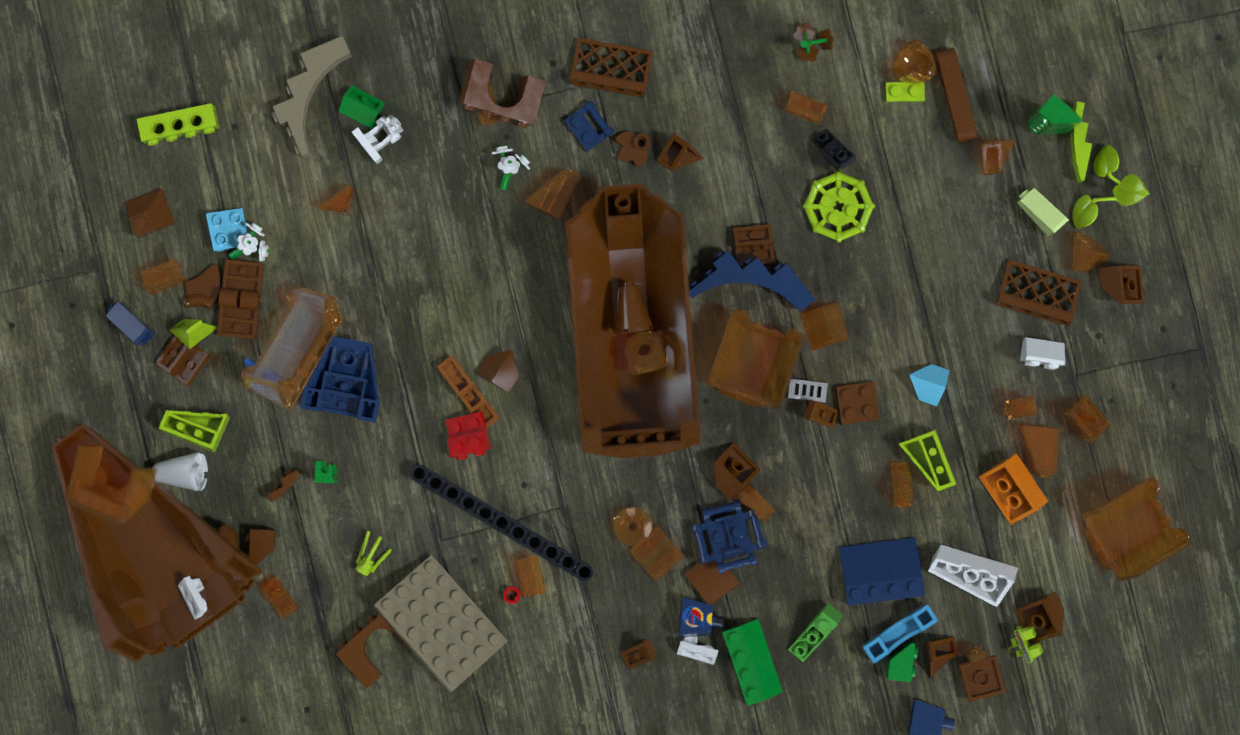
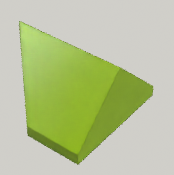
[170,319,218,349]

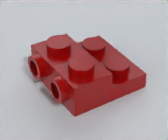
[445,412,491,461]

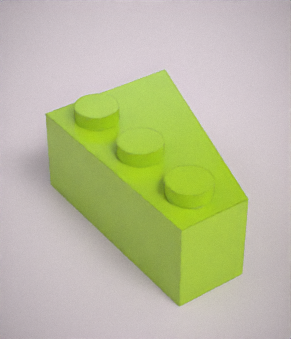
[159,410,230,453]
[899,429,956,491]

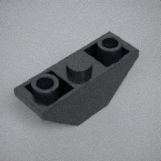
[812,129,856,173]

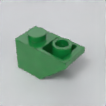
[886,642,918,682]

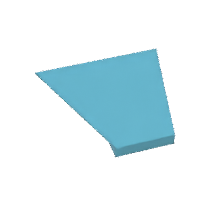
[910,364,950,406]

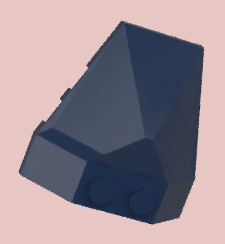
[300,336,380,423]

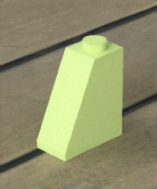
[1017,188,1068,236]

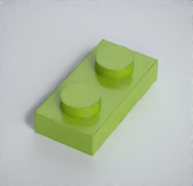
[885,82,925,102]

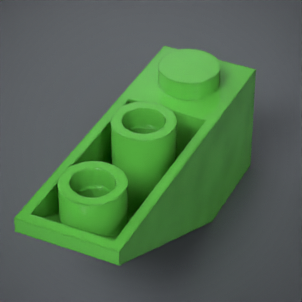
[788,603,843,662]

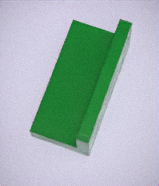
[339,85,385,128]

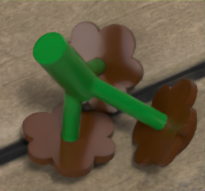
[793,23,834,62]

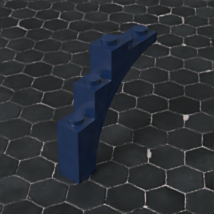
[688,249,815,312]

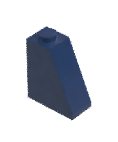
[106,301,156,346]

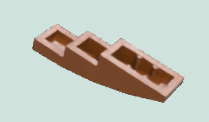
[437,355,500,429]

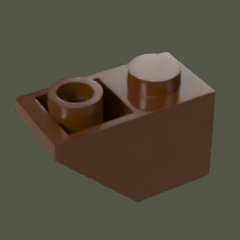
[246,529,276,565]

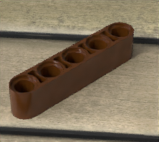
[935,48,977,142]

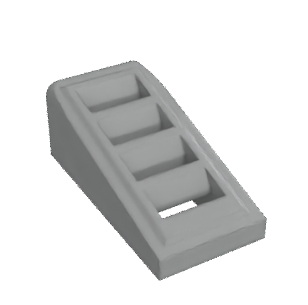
[787,379,828,402]

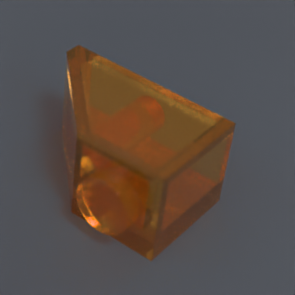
[1003,396,1038,419]

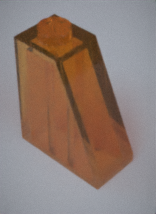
[525,169,581,220]
[1019,425,1061,479]

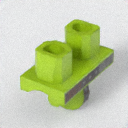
[1008,625,1043,664]

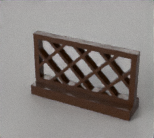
[570,38,653,98]
[995,260,1082,326]

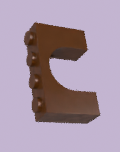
[458,59,546,128]
[336,614,411,689]

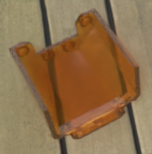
[706,309,806,409]
[1082,476,1192,581]

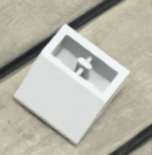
[1020,337,1065,370]

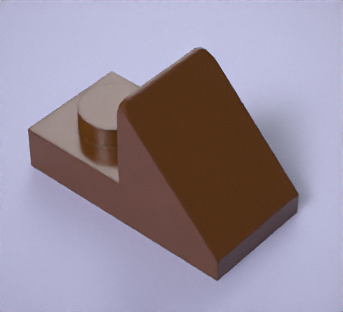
[804,399,839,429]
[620,640,658,670]

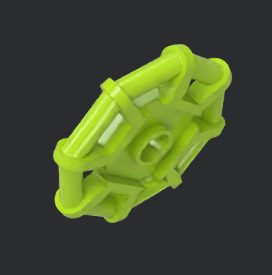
[803,171,875,242]

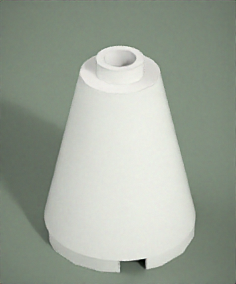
[151,453,208,491]

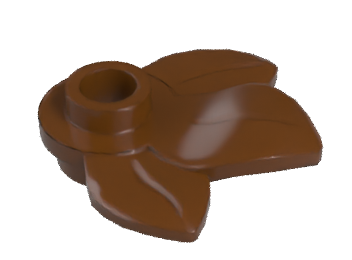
[616,131,651,167]

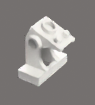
[352,115,404,164]

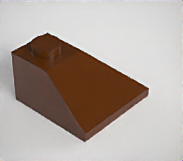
[126,188,175,238]
[1100,265,1144,304]
[713,443,760,500]
[1015,592,1064,644]

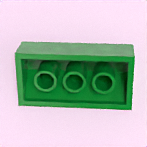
[1026,94,1083,135]
[722,619,783,706]

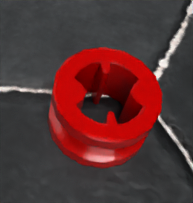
[503,587,520,604]

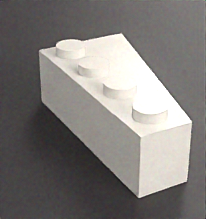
[928,545,1018,607]

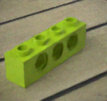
[137,103,219,146]

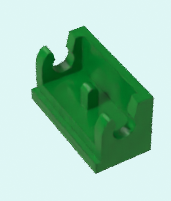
[314,461,338,483]

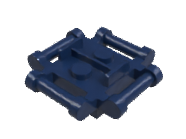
[691,499,768,574]

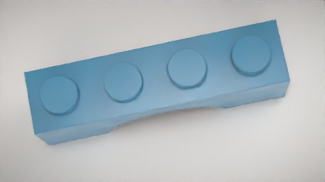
[861,604,938,663]

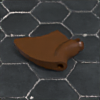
[183,264,221,310]

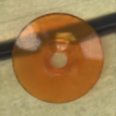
[614,508,652,546]

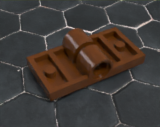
[217,259,265,340]

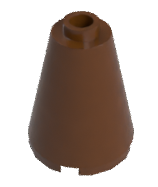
[615,282,653,335]

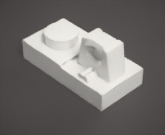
[178,576,207,619]
[677,637,718,665]

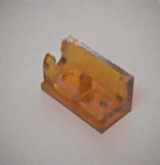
[785,91,828,125]
[140,259,187,295]
[514,555,546,598]

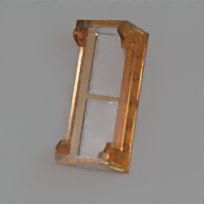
[241,285,343,410]

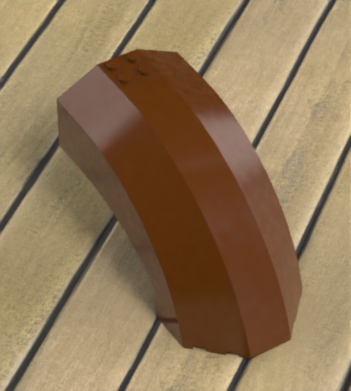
[565,184,700,458]

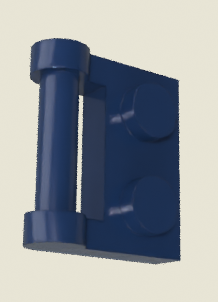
[564,101,615,152]

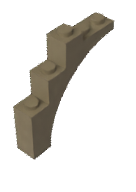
[272,36,352,158]

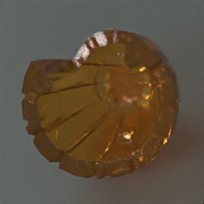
[891,39,936,83]

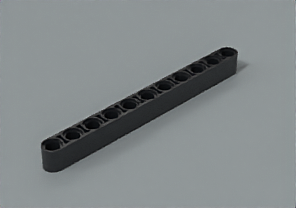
[410,465,593,581]

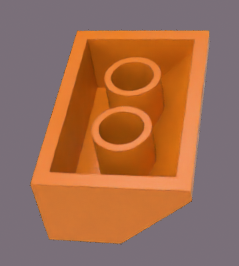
[979,453,1048,525]

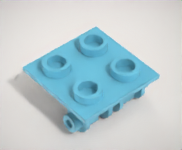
[206,208,248,252]

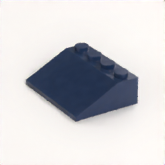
[839,537,925,606]

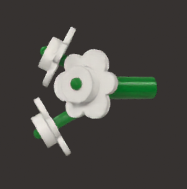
[491,145,530,190]
[229,222,269,262]

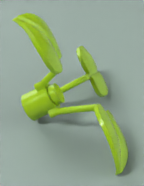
[1073,145,1149,229]

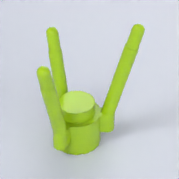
[355,531,392,576]

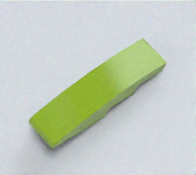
[1071,101,1092,183]

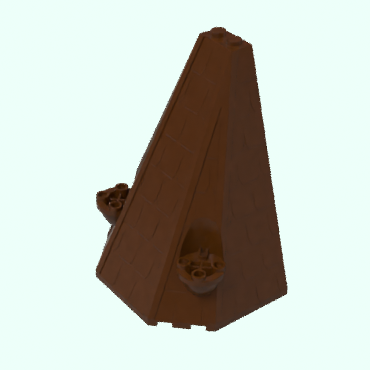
[52,423,262,662]

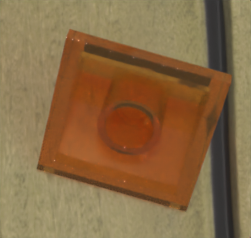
[801,302,849,351]
[1063,394,1111,443]

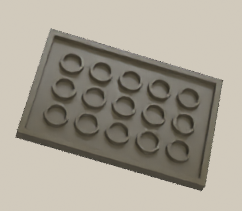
[374,555,508,693]

